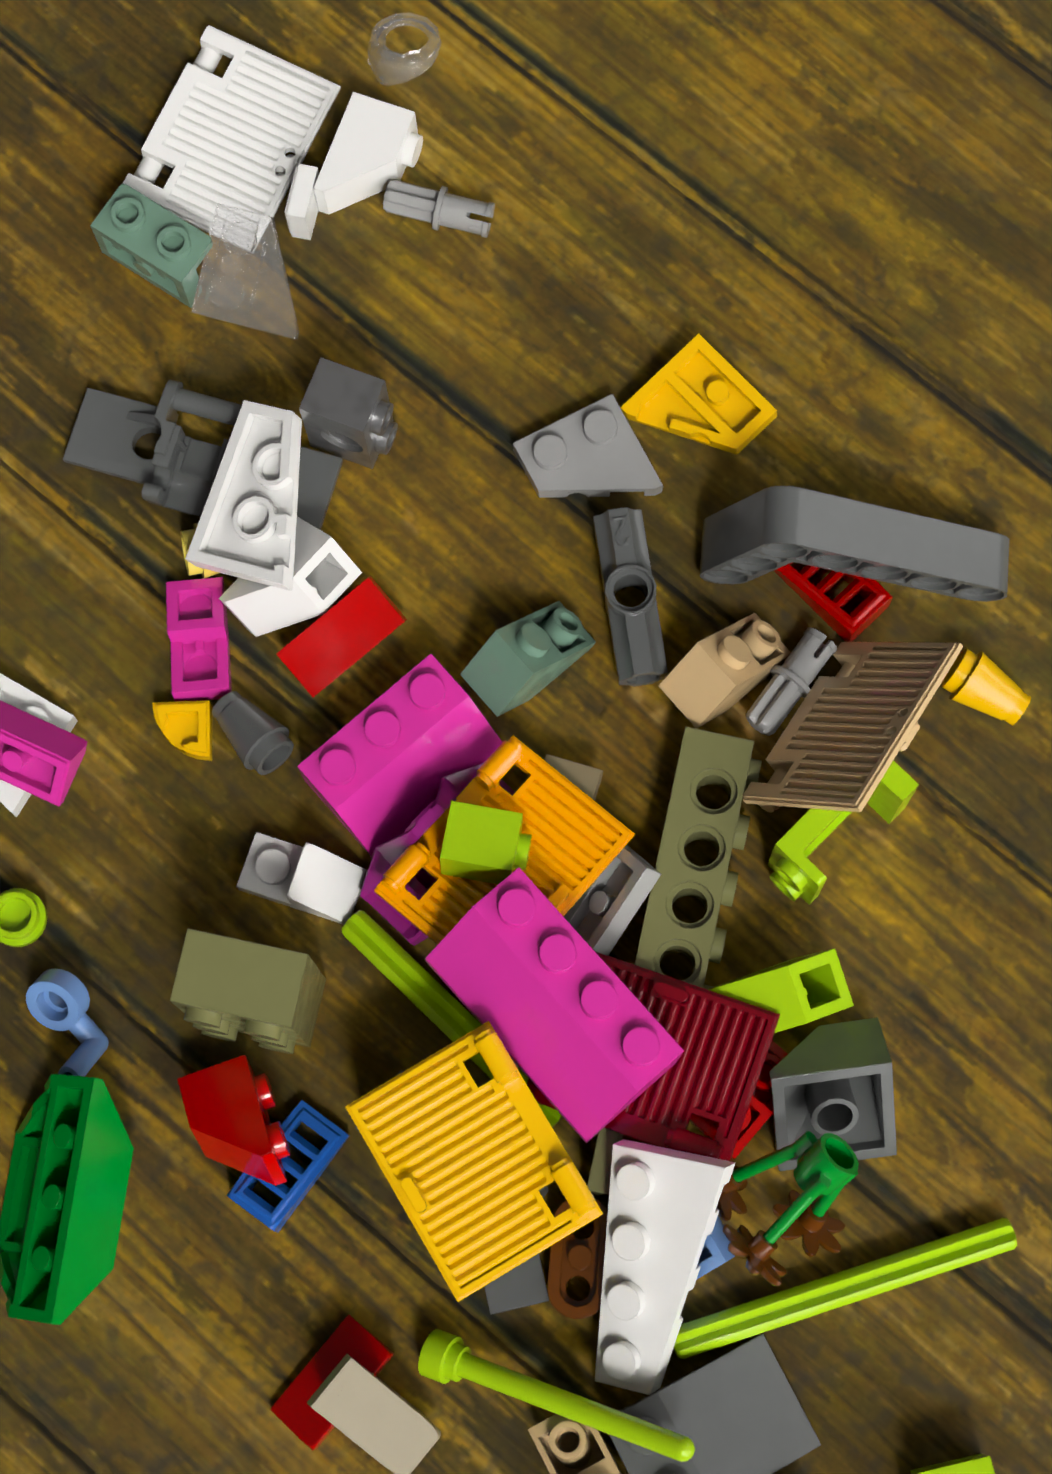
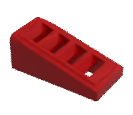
[773,562,893,642]

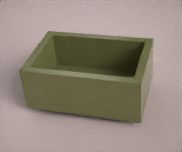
[170,929,326,1054]

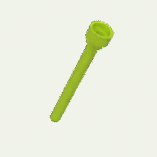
[418,1329,695,1462]

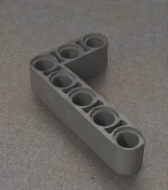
[700,486,1009,602]

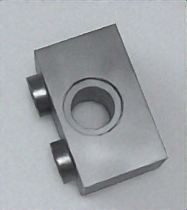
[299,358,398,469]

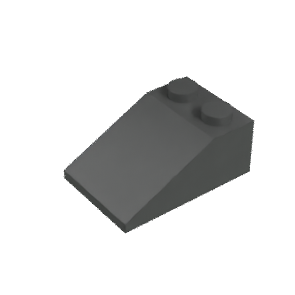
[610,1334,821,1474]

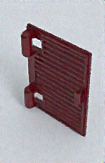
[527,952,780,1161]

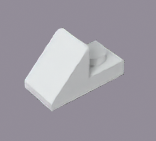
[237,832,367,925]

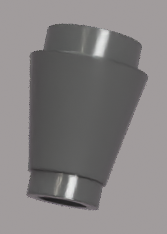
[212,691,294,775]

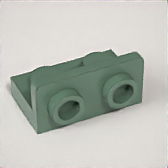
[90,184,213,308]

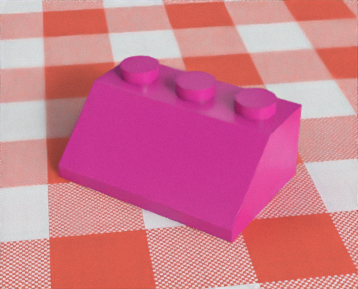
[297,654,502,858]

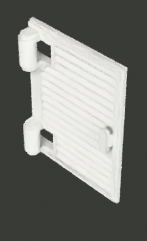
[123,25,341,254]

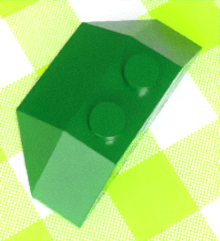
[0,1074,134,1325]

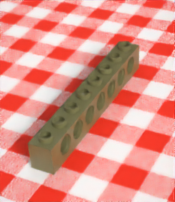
[587,726,762,1198]

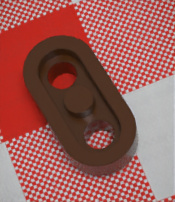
[548,1199,608,1319]

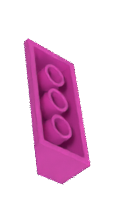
[425,867,684,1143]

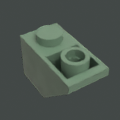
[460,601,596,717]

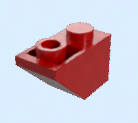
[177,1055,291,1186]

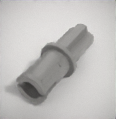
[383,180,495,238]
[746,627,837,736]

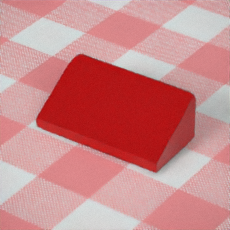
[270,1314,395,1451]

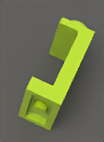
[768,760,919,905]

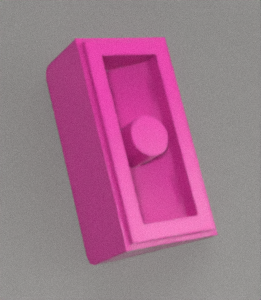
[0,700,87,807]

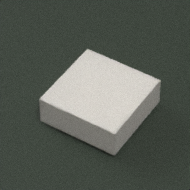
[284,164,319,240]

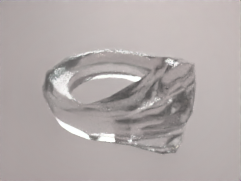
[368,12,442,86]

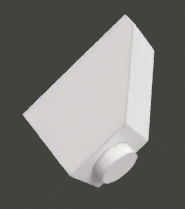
[313,92,423,214]

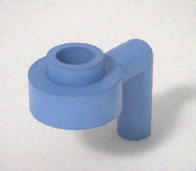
[26,969,109,1076]

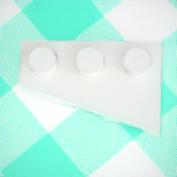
[185,400,302,592]

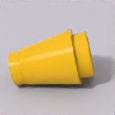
[941,648,1031,726]

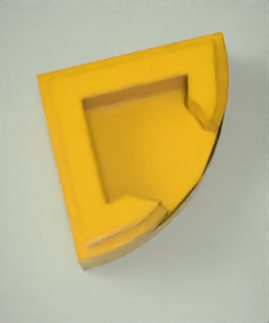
[152,700,212,761]

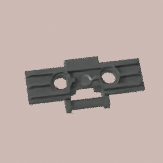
[63,379,343,530]

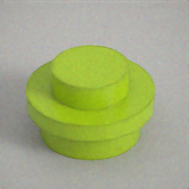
[0,888,47,947]

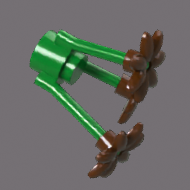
[717,1131,859,1286]

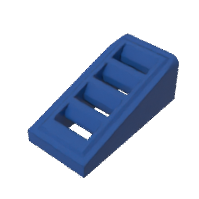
[226,1100,350,1233]

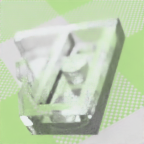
[191,203,299,339]

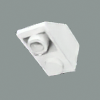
[219,517,362,637]

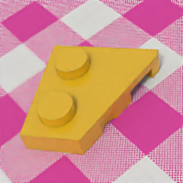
[620,333,777,455]

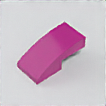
[166,577,232,702]

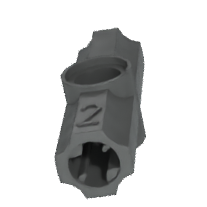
[593,507,668,687]

